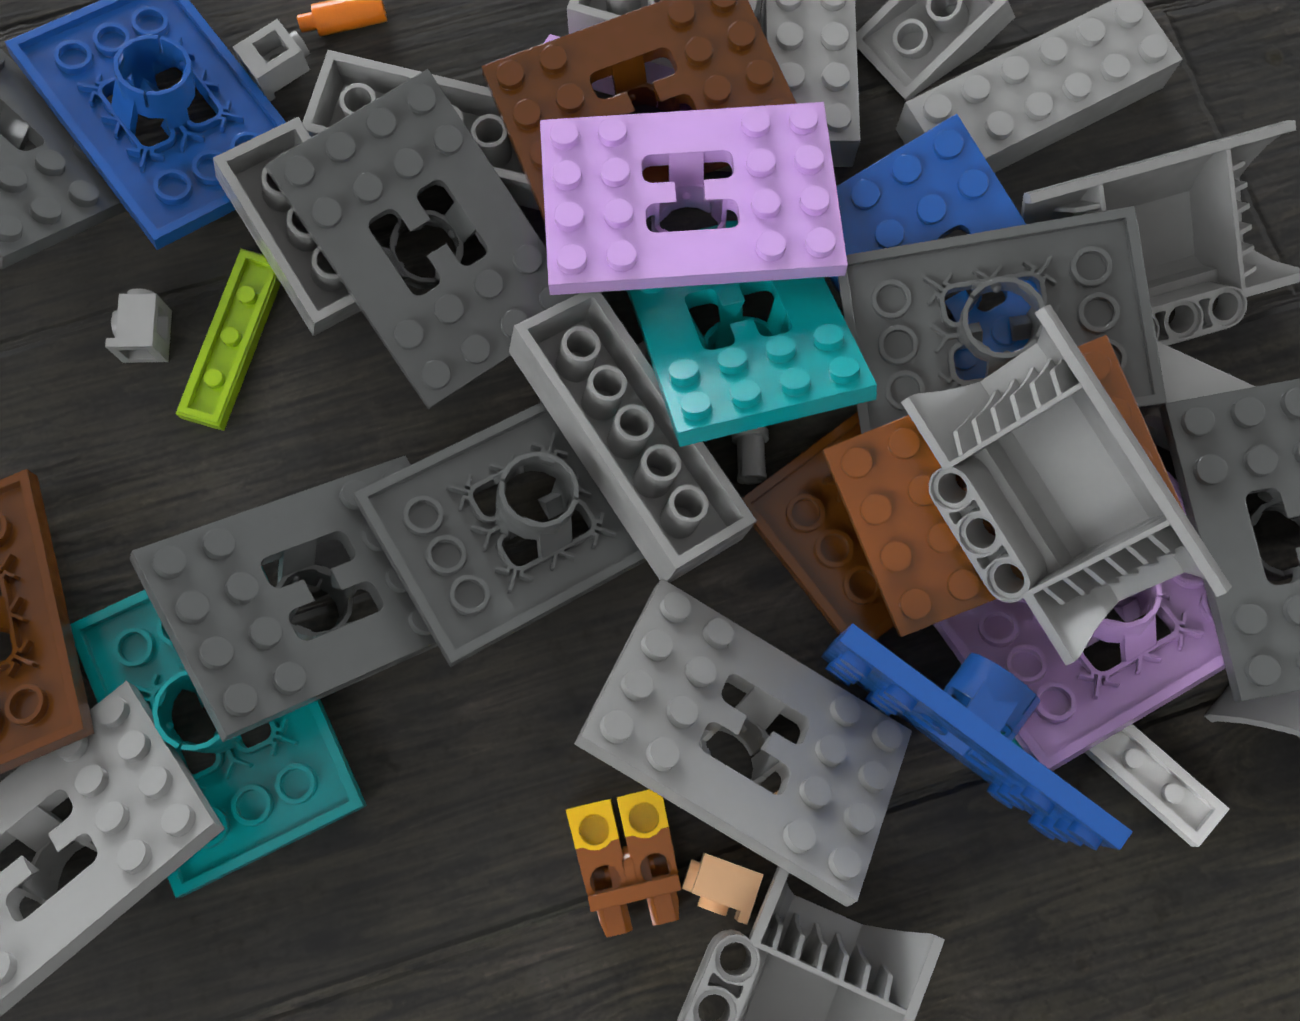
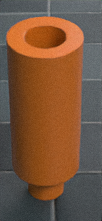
[297,0,388,37]

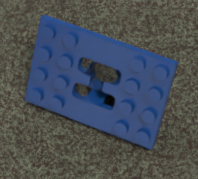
[5,0,286,250]
[828,113,1038,380]
[821,623,1133,850]

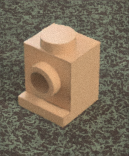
[681,853,764,925]

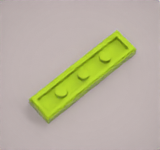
[175,248,281,431]

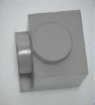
[233,19,310,101]
[105,289,172,363]

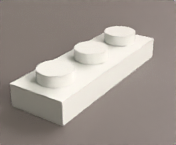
[1085,724,1229,847]

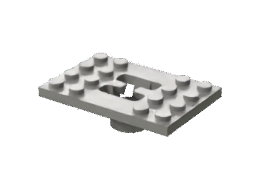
[574,579,912,907]
[0,680,225,1017]

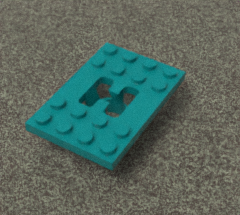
[627,220,877,447]
[71,566,367,898]

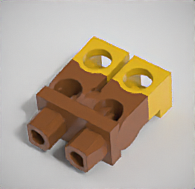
[566,789,682,937]

